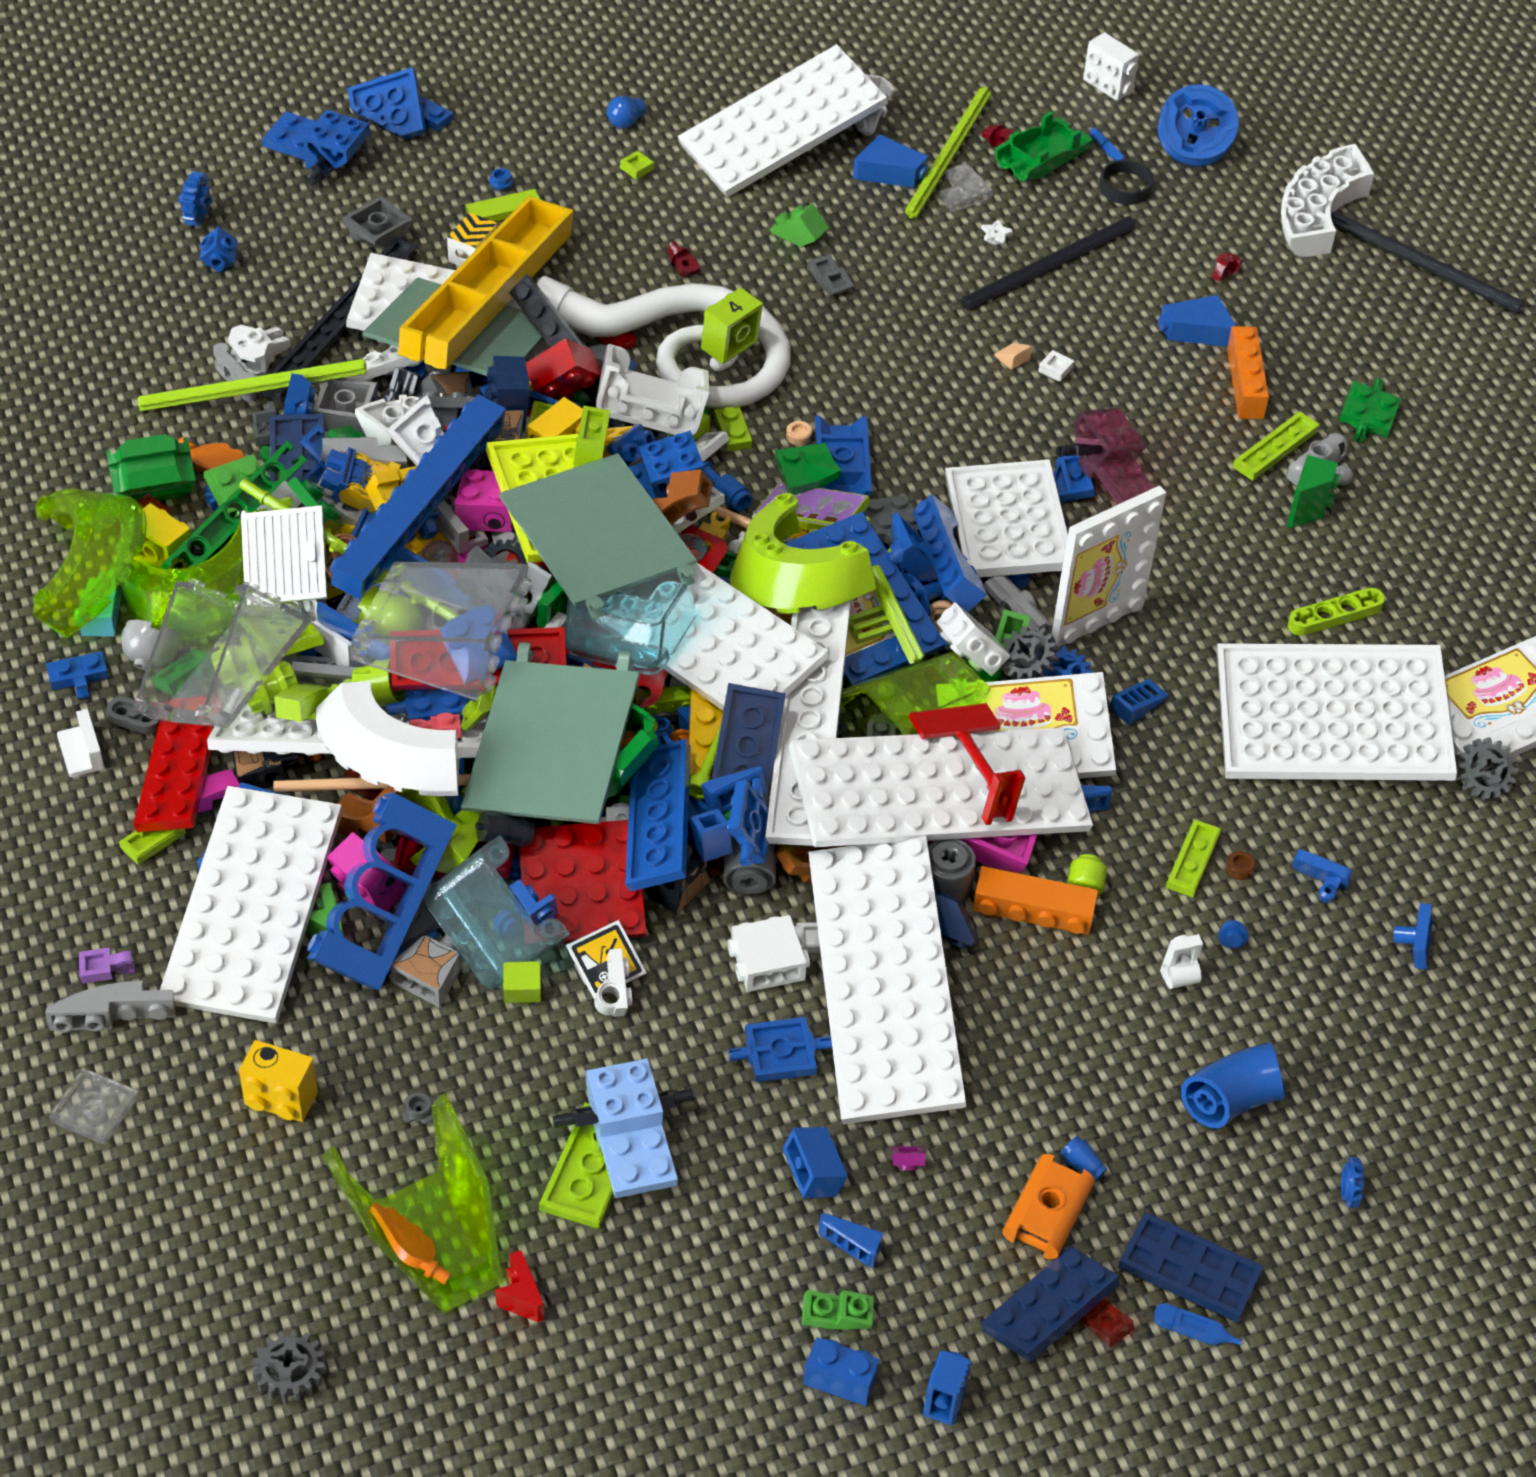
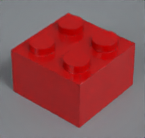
[526,338,601,401]

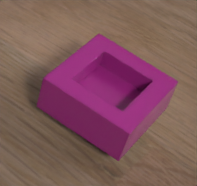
[891,1146,926,1170]

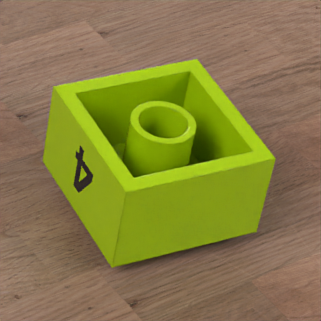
[701,287,763,364]

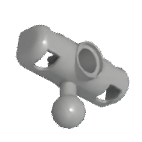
[1286,433,1353,486]

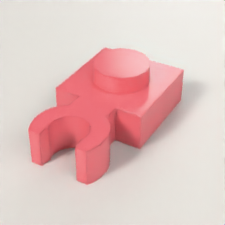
[410,713,461,738]

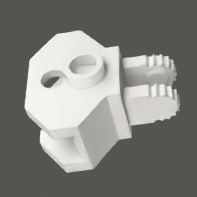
[228,325,291,376]

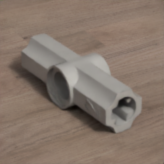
[984,575,1052,633]

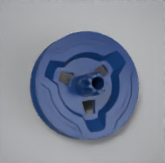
[1158,84,1239,166]

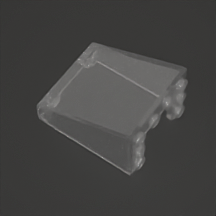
[350,562,531,700]
[132,579,311,728]

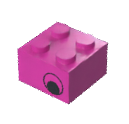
[454,469,513,532]
[327,832,405,912]

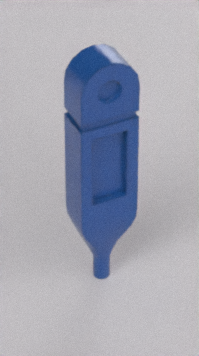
[1153,1303,1242,1345]

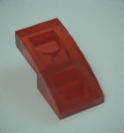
[1080,1295,1134,1348]

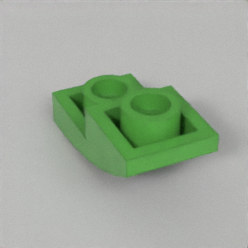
[802,1290,874,1329]

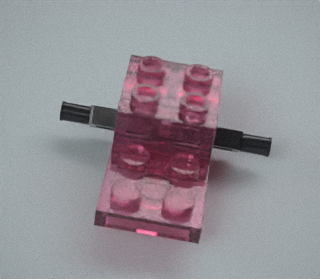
[1056,408,1155,505]

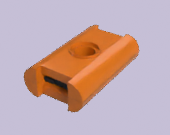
[1002,1154,1095,1260]

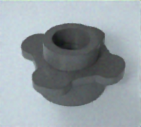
[402,1093,436,1124]

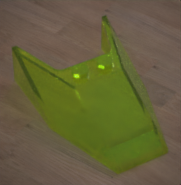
[840,651,991,735]
[322,1093,503,1313]

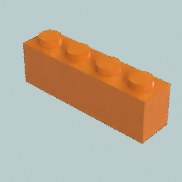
[1227,326,1269,419]
[973,866,1098,935]

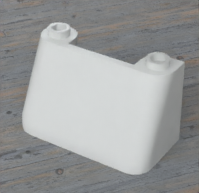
[596,344,709,435]

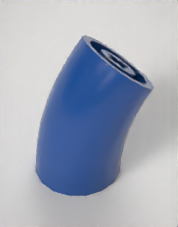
[1181,1042,1285,1128]

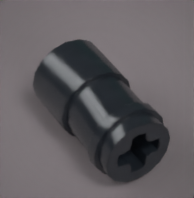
[475,812,535,847]

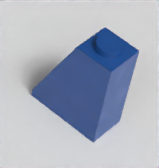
[853,135,929,188]
[1158,295,1236,347]

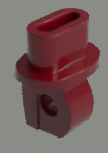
[982,124,1014,147]
[666,241,700,277]
[1211,252,1243,282]

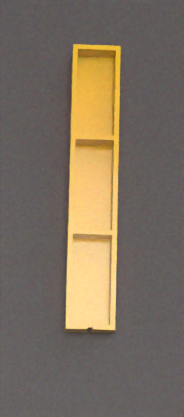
[398,196,573,370]

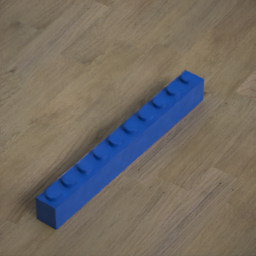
[330,395,506,600]

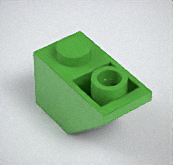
[769,204,829,247]

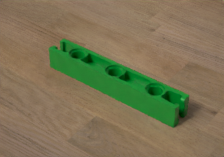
[160,440,307,586]

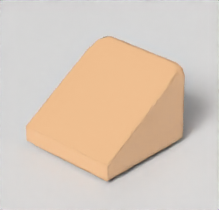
[995,343,1032,370]

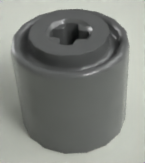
[723,836,776,894]
[928,839,976,903]

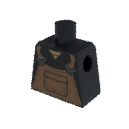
[232,751,300,789]
[653,843,711,915]

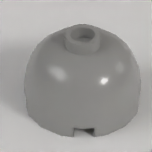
[121,620,180,671]

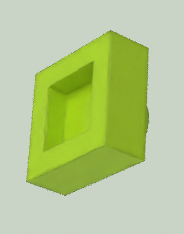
[620,151,654,180]

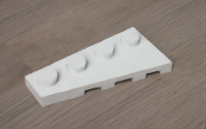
[346,345,423,381]

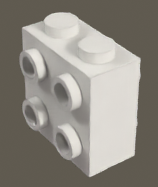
[1083,32,1139,101]

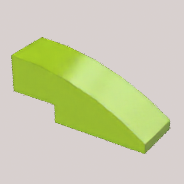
[274,684,330,722]

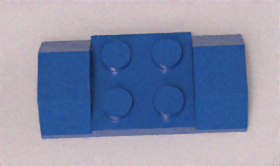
[815,416,872,496]

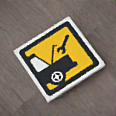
[566,920,647,999]

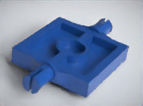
[386,688,484,724]
[727,778,769,866]
[728,1017,833,1082]

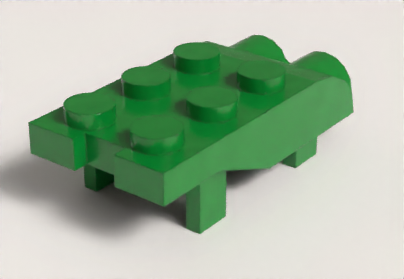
[995,111,1093,181]

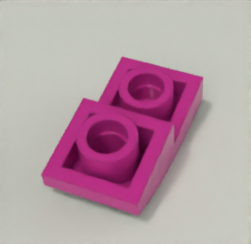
[197,769,240,813]

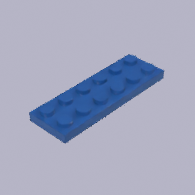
[625,739,691,892]

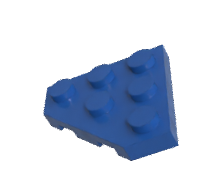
[347,67,427,140]

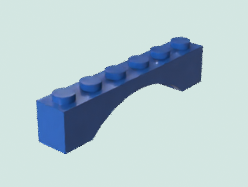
[913,494,987,612]
[656,731,732,862]

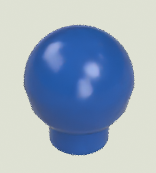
[607,96,646,129]

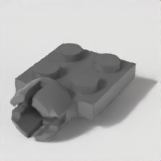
[863,495,922,547]

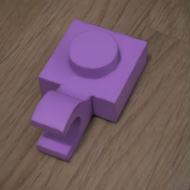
[79,947,135,984]

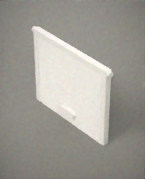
[241,506,327,609]

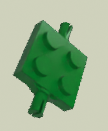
[1338,378,1401,442]

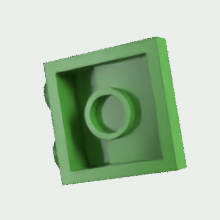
[203,454,270,519]

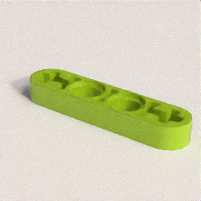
[1287,588,1385,636]

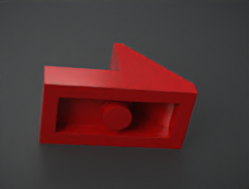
[495,1250,544,1323]

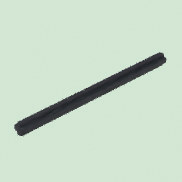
[1331,212,1525,313]
[962,216,1136,310]

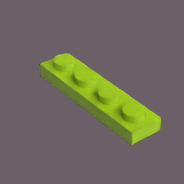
[1233,411,1320,481]

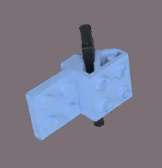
[552,1058,694,1198]

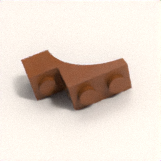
[652,470,713,525]
[337,785,402,843]

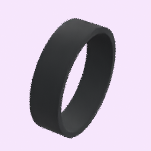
[1099,160,1153,205]

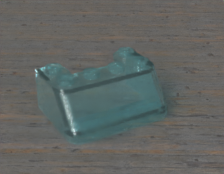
[565,581,698,675]

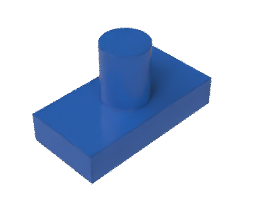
[1394,903,1433,969]

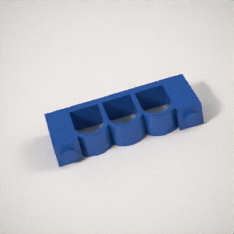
[307,792,457,990]

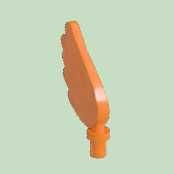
[178,437,246,473]
[370,1203,451,1284]

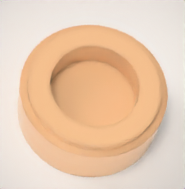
[786,421,812,446]

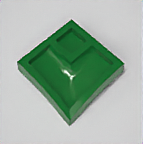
[774,443,841,494]

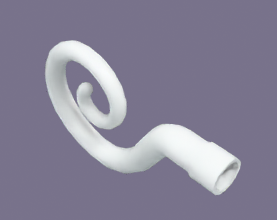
[537,276,791,408]

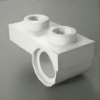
[1160,934,1203,989]
[594,949,632,1017]

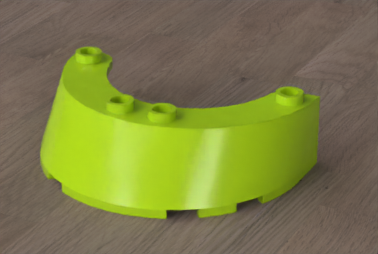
[730,492,876,613]

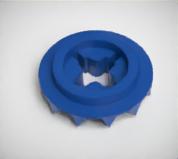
[1341,1157,1364,1208]

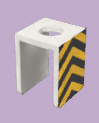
[447,213,496,266]

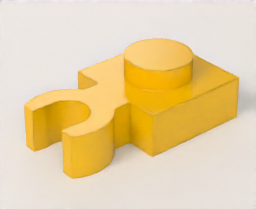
[693,511,731,552]

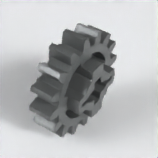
[1001,625,1060,680]
[1456,737,1518,800]
[252,1330,326,1403]

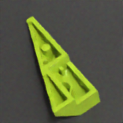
[410,809,482,874]

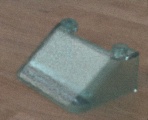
[425,835,570,988]

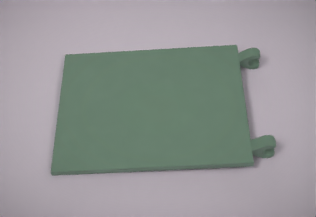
[363,277,544,381]
[499,453,697,619]
[461,642,640,824]

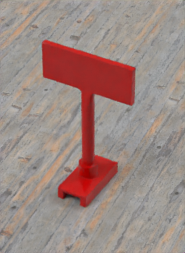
[908,703,1026,825]

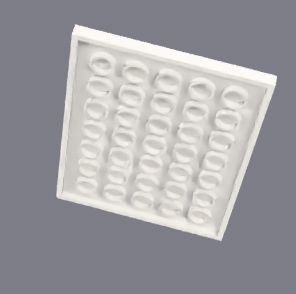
[1217,644,1457,780]

